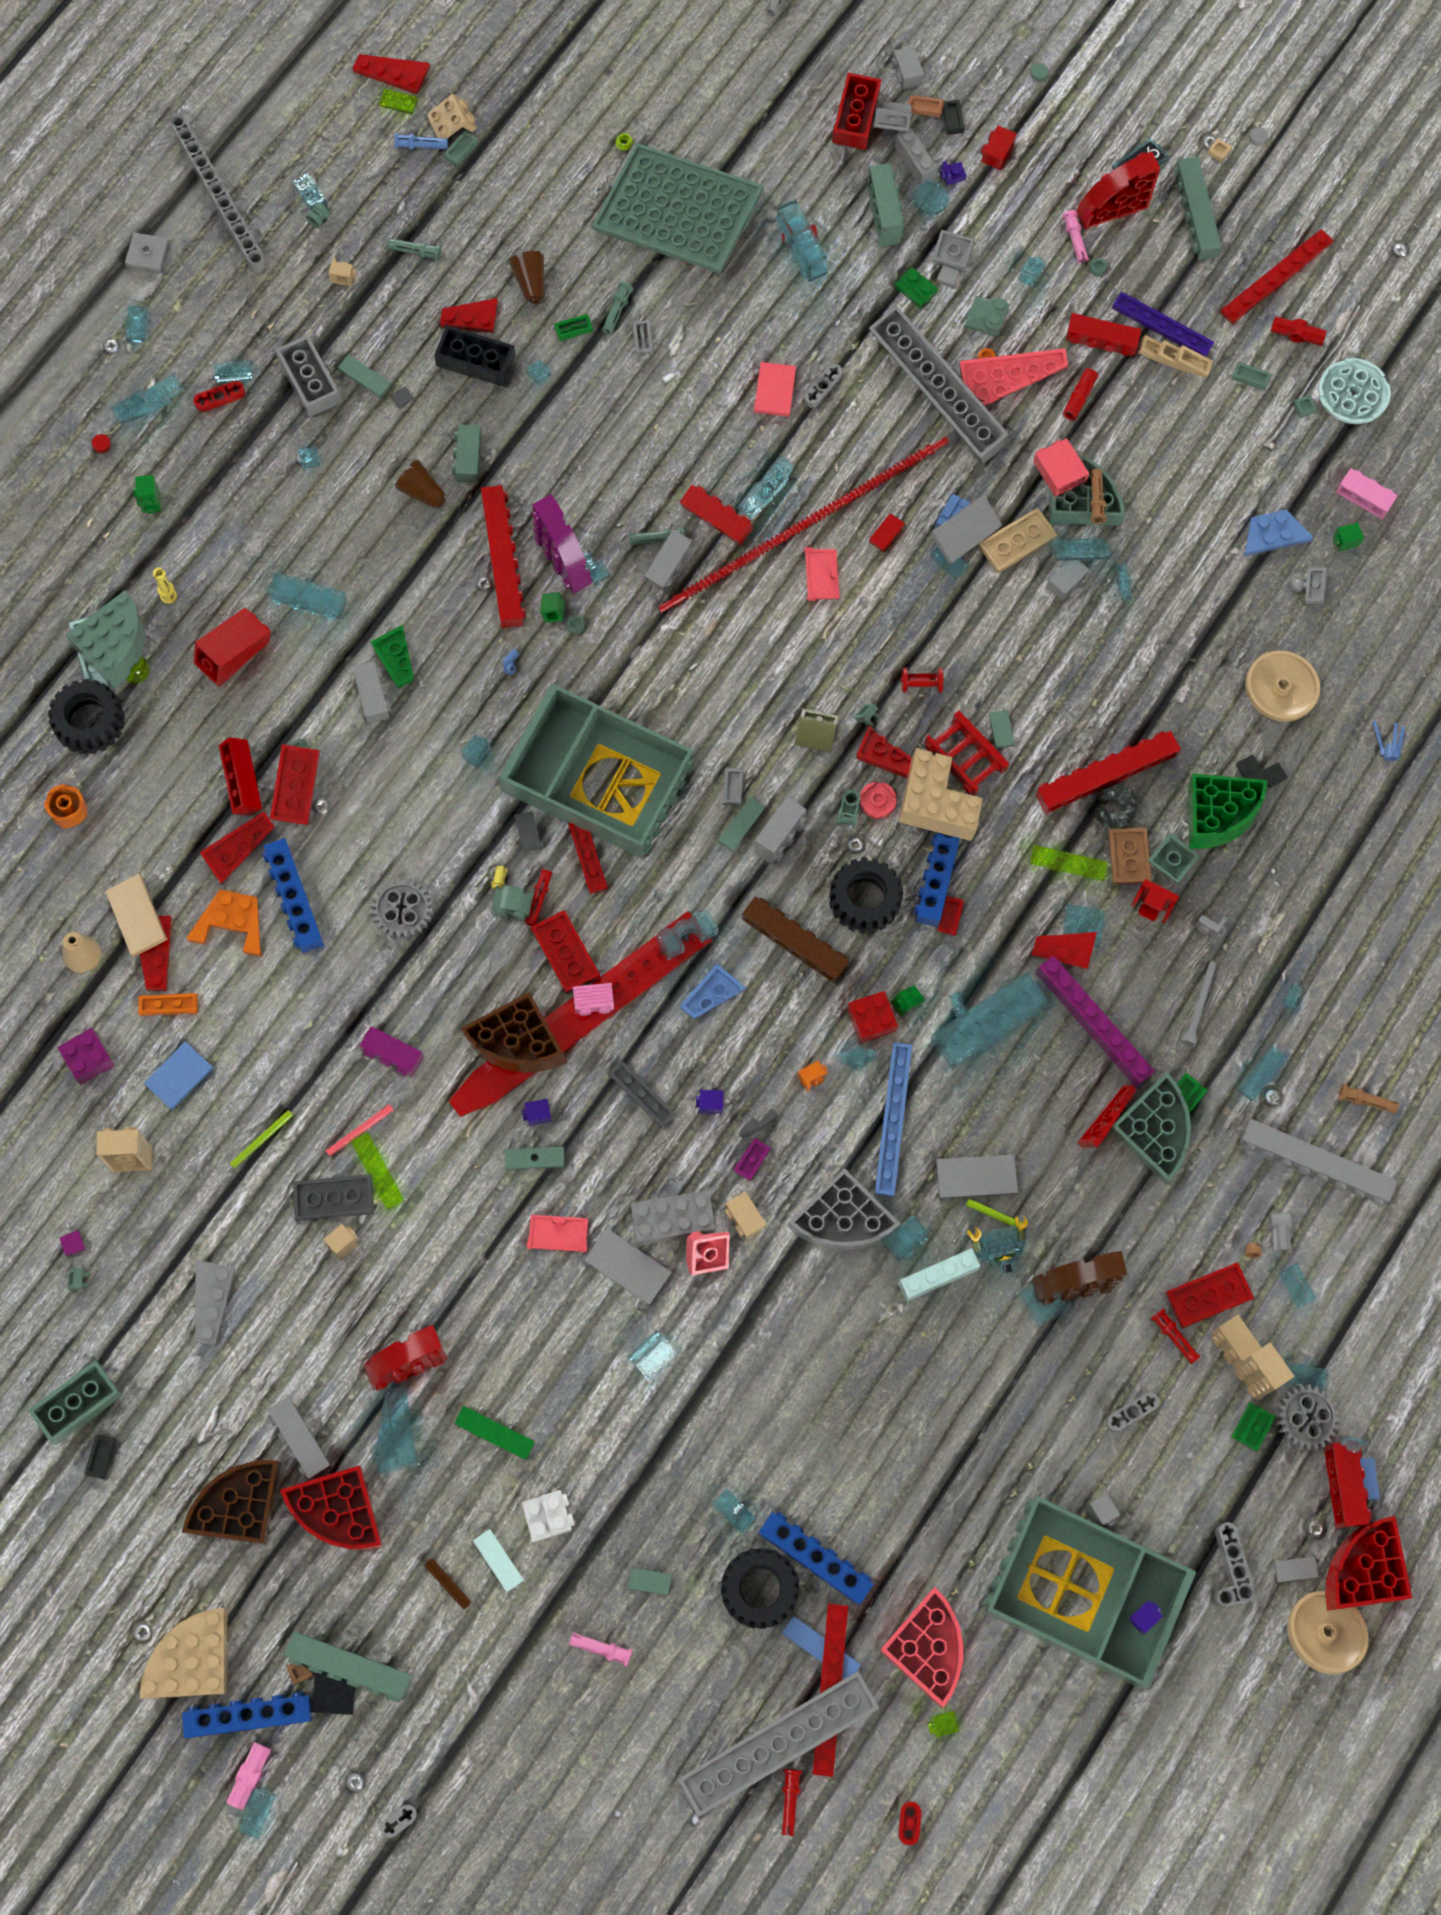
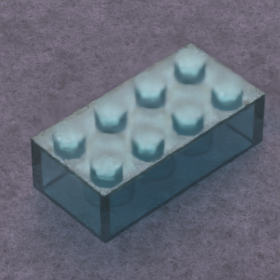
[775,199,828,282]

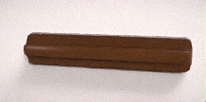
[424,1558,471,1609]

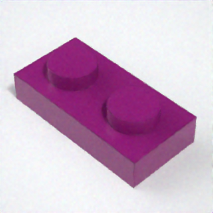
[733,1138,771,1182]

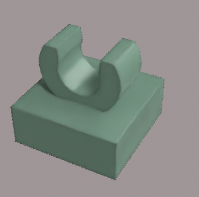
[853,703,880,726]
[67,1267,90,1291]

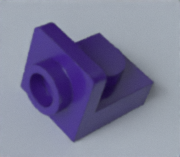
[939,161,967,186]

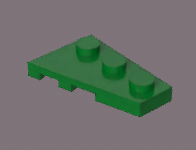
[370,625,414,689]

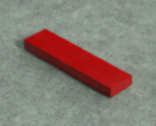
[568,823,608,894]

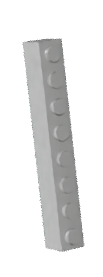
[1239,1119,1397,1206]

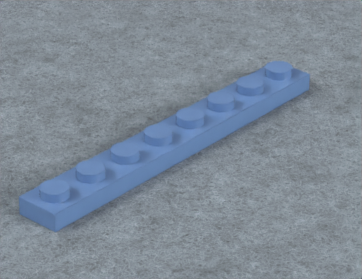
[874,1042,912,1197]

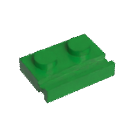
[894,267,938,308]
[1177,1073,1208,1113]
[1230,1402,1276,1452]

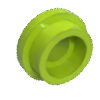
[616,133,633,151]

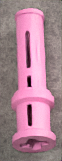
[1062,210,1089,264]
[569,1632,633,1667]

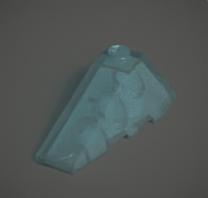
[375,1386,419,1474]

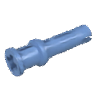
[394,132,448,150]

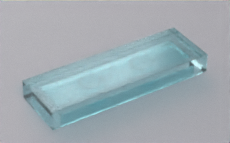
[1236,1045,1287,1102]

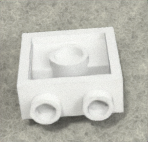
[522,1490,574,1543]

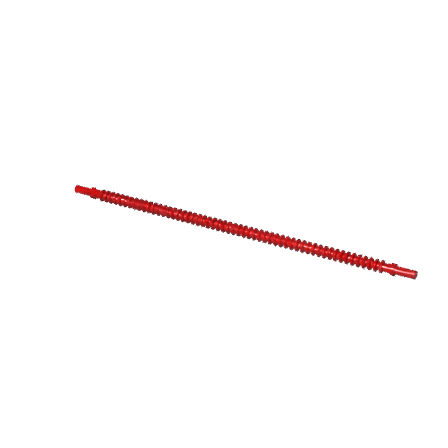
[658,437,949,613]

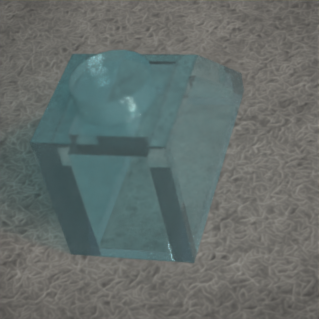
[712,1488,755,1533]

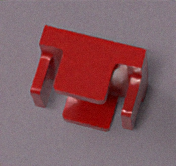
[1131,879,1179,923]

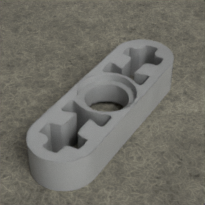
[804,364,842,408]
[1106,1393,1159,1432]

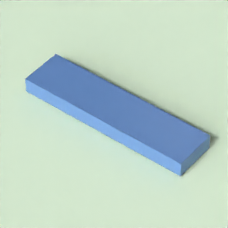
[782,1616,861,1679]

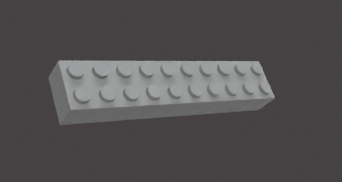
[869,305,1011,464]

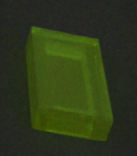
[379,88,418,115]

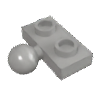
[1290,567,1327,604]

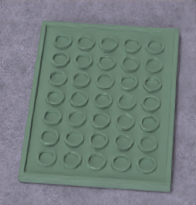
[592,143,764,274]

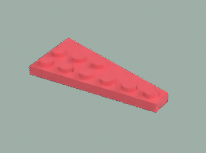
[959,348,1068,406]

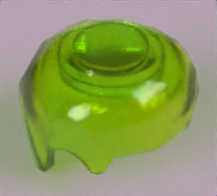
[126,655,150,684]

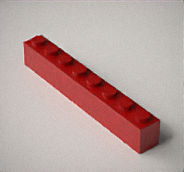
[481,485,526,628]
[1035,730,1181,815]

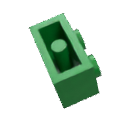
[133,475,161,514]

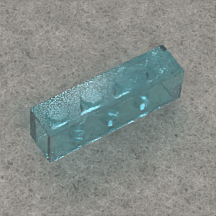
[268,572,347,619]

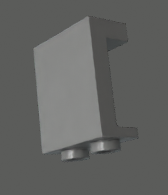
[874,101,912,131]

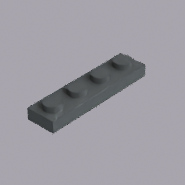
[608,1060,676,1129]

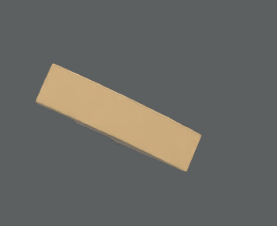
[1137,335,1213,377]

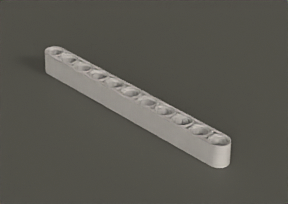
[170,114,266,274]

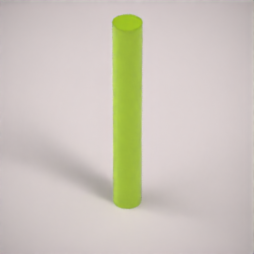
[966,1199,1022,1229]

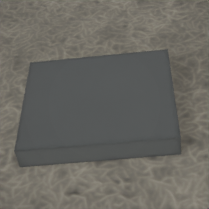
[390,387,414,407]

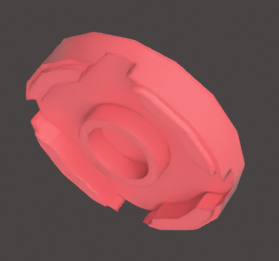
[859,782,897,819]

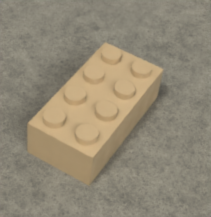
[97,1127,152,1172]

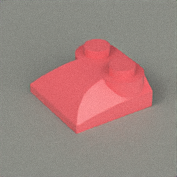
[686,1231,730,1275]

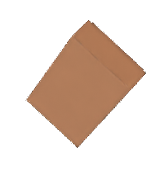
[908,95,944,118]

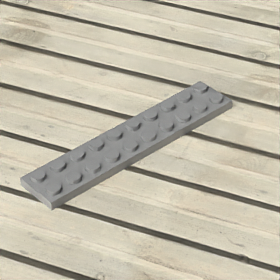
[678,1671,880,1817]

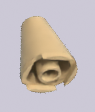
[62,932,102,973]

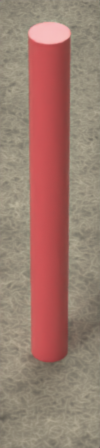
[326,1104,394,1157]

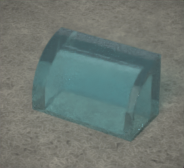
[213,359,253,383]
[627,1330,677,1380]

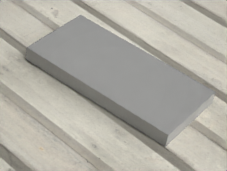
[930,495,1002,564]
[936,1155,1018,1199]
[584,1228,672,1306]

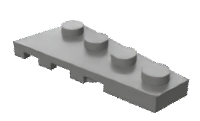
[195,1260,235,1347]

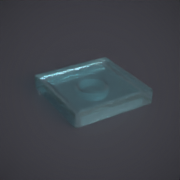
[1063,904,1105,948]
[1018,1283,1073,1327]

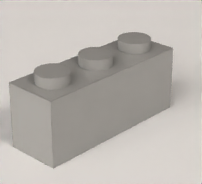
[894,128,937,187]
[644,529,693,590]
[353,661,391,724]

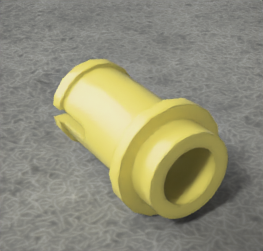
[491,866,508,890]

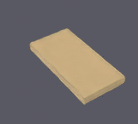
[977,508,1059,573]
[106,874,167,957]

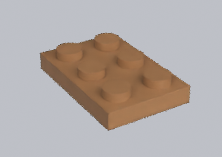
[1108,828,1152,885]

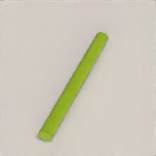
[229,1110,294,1169]

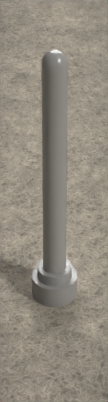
[1181,961,1216,1047]

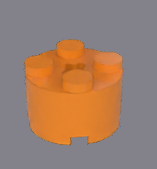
[44,784,87,828]

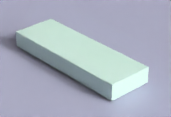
[473,1529,524,1592]

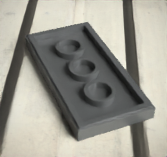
[293,1174,374,1222]

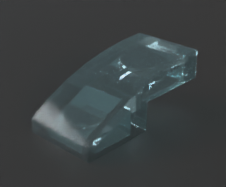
[293,173,327,211]
[1286,1362,1327,1390]
[239,1787,276,1839]

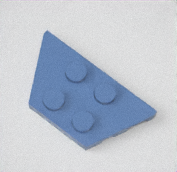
[1244,510,1313,556]

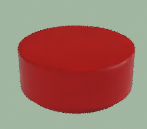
[92,434,111,453]

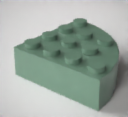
[1049,455,1125,526]
[66,591,145,689]
[1110,1072,1191,1185]

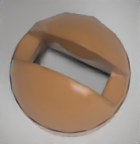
[1246,1242,1262,1258]

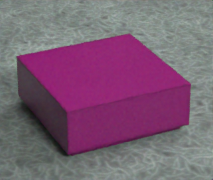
[59,1230,86,1257]

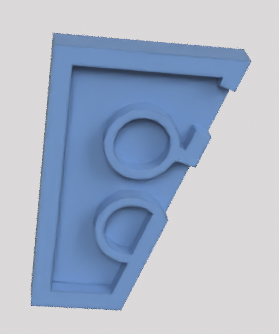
[679,964,746,1020]

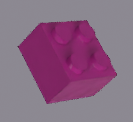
[57,1028,115,1085]

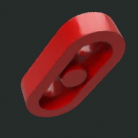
[898,1801,922,1846]

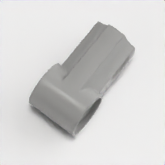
[1268,1213,1292,1252]

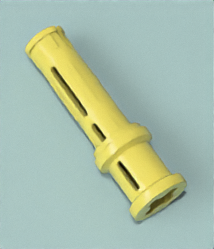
[153,568,177,604]

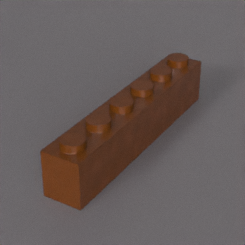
[741,896,849,984]

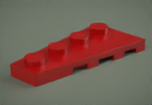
[200,812,275,885]
[1077,1084,1137,1148]

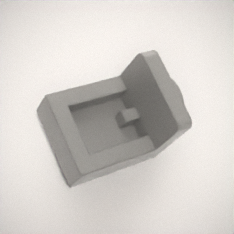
[1195,915,1227,938]

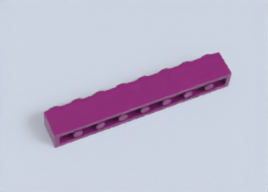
[1036,956,1155,1089]

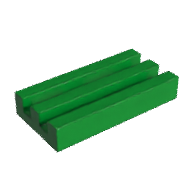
[554,314,593,342]

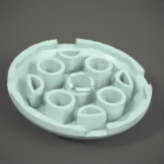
[1319,358,1391,424]

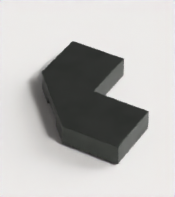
[1236,755,1288,788]

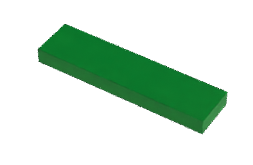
[454,1406,535,1460]

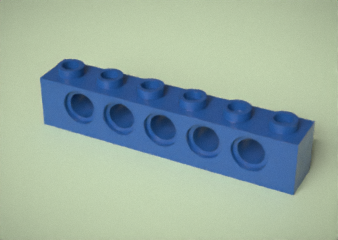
[914,833,960,927]
[262,838,324,953]
[758,1512,874,1606]
[182,1692,313,1738]

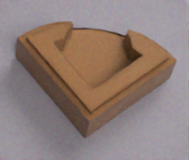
[286,1664,314,1685]

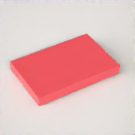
[754,362,796,417]

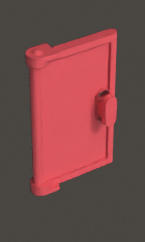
[804,547,840,601]
[527,1215,588,1253]

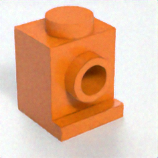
[797,1061,829,1092]

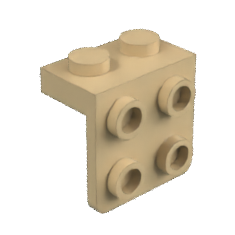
[428,94,477,139]

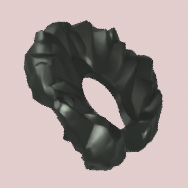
[1094,783,1138,828]

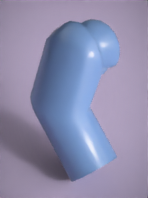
[502,649,520,675]

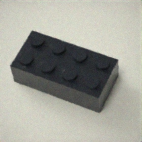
[434,325,515,387]

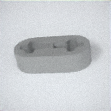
[380,1805,417,1838]

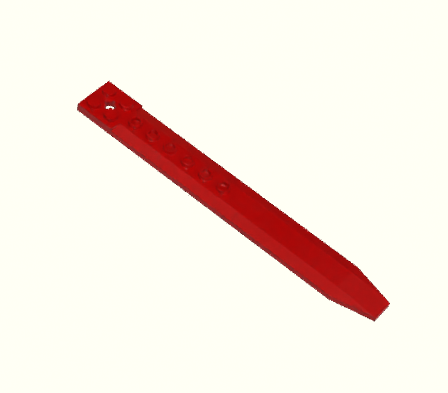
[448,911,712,1117]

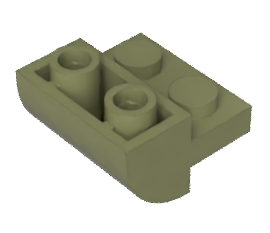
[794,708,839,753]

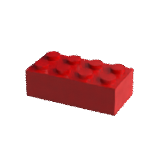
[832,72,882,150]
[1323,1441,1371,1529]

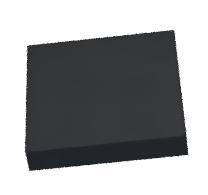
[311,1671,356,1715]

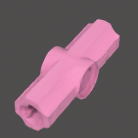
[226,1742,271,1810]

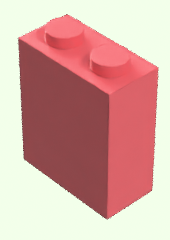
[1033,438,1089,497]

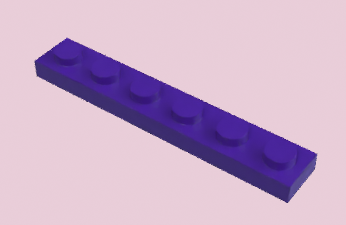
[1112,291,1214,357]

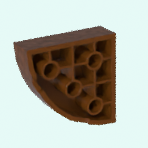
[460,992,567,1073]
[1031,1251,1127,1305]
[182,1460,281,1545]

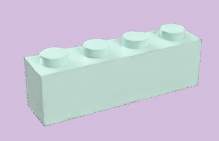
[898,1248,980,1302]

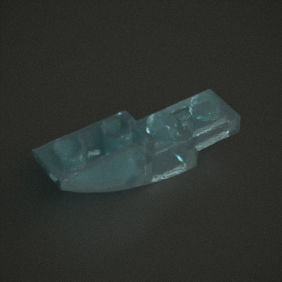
[111,373,185,424]
[737,455,794,520]

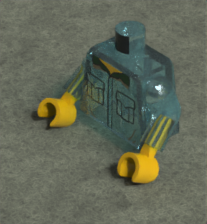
[967,1216,1028,1275]

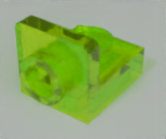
[927,1711,960,1738]

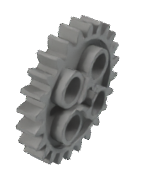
[371,878,433,940]
[1275,1384,1340,1451]

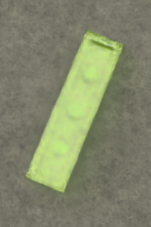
[1030,845,1108,881]
[351,1133,405,1210]

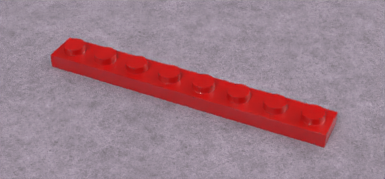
[1220,229,1334,325]
[812,1604,848,1777]

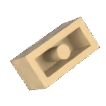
[724,1191,767,1240]
[323,1224,359,1261]

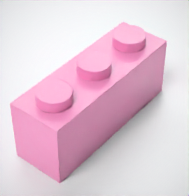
[1336,468,1398,520]

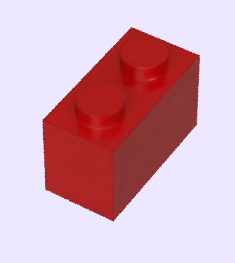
[980,125,1017,170]

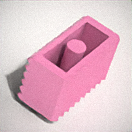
[573,983,614,1016]

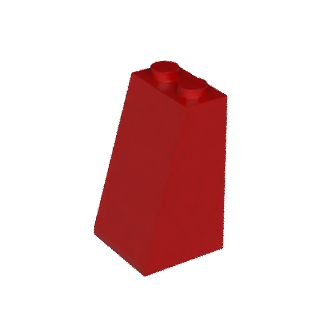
[193,608,271,687]

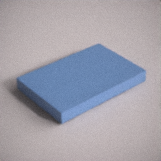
[144,1042,214,1110]

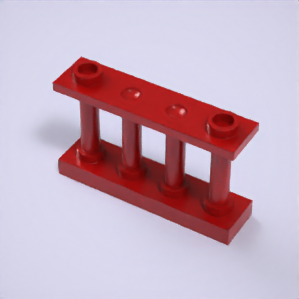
[924,710,1009,796]

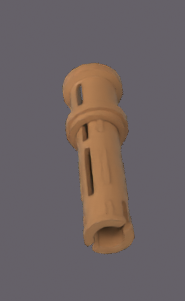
[1090,469,1107,524]
[1338,1083,1399,1114]

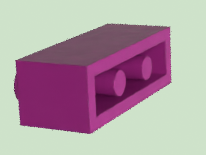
[360,1026,424,1077]

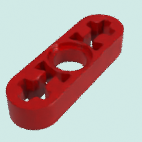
[193,381,245,412]

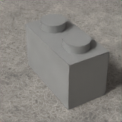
[891,46,924,90]
[1046,556,1089,602]
[1084,1494,1120,1528]

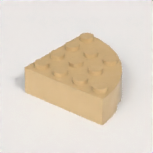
[140,1608,228,1699]

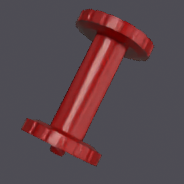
[901,668,944,693]

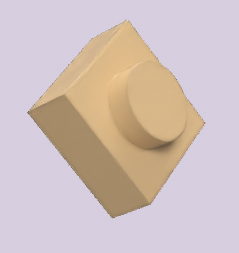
[1207,138,1232,163]

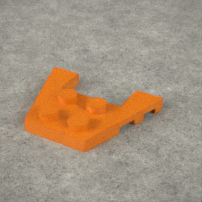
[187,889,261,957]

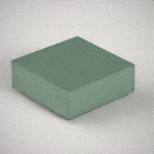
[1293,395,1317,418]

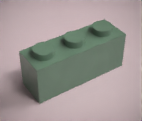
[452,424,481,483]

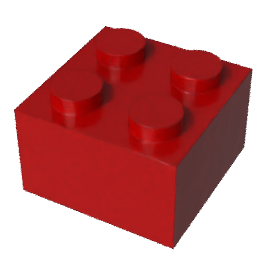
[847,991,898,1044]

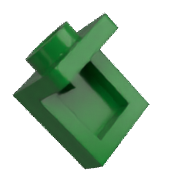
[891,985,925,1017]

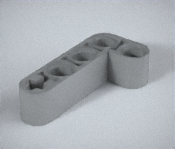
[1213,1522,1255,1608]

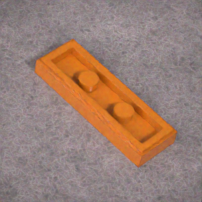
[138,993,198,1016]

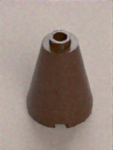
[509,251,544,304]
[395,459,446,509]

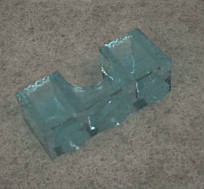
[657,909,719,960]

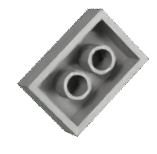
[754,797,807,865]

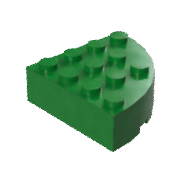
[1188,773,1267,849]

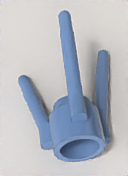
[1373,720,1405,761]

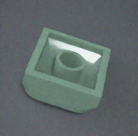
[964,296,1010,338]
[1147,833,1200,884]

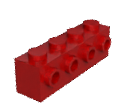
[1065,313,1141,356]
[680,485,753,546]
[218,737,262,816]

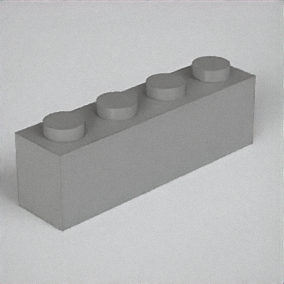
[267,1396,332,1480]

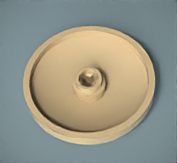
[1245,651,1320,722]
[1287,1591,1368,1675]

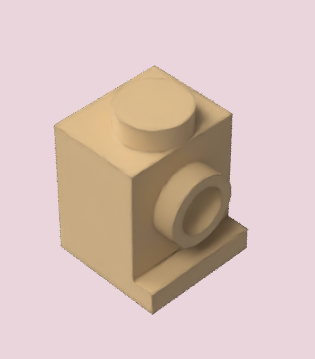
[329,258,357,286]

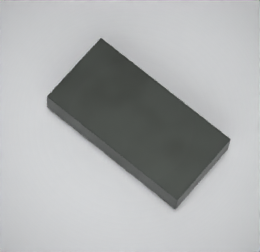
[942,100,965,135]
[84,1435,116,1480]

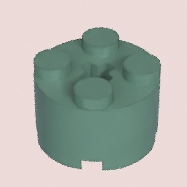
[491,885,533,921]

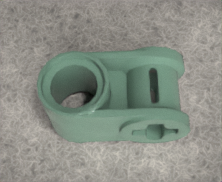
[836,790,860,828]

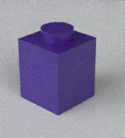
[696,1090,723,1114]
[522,1099,552,1126]
[1128,1601,1163,1635]

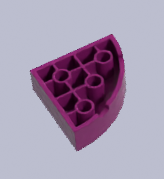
[531,494,592,594]

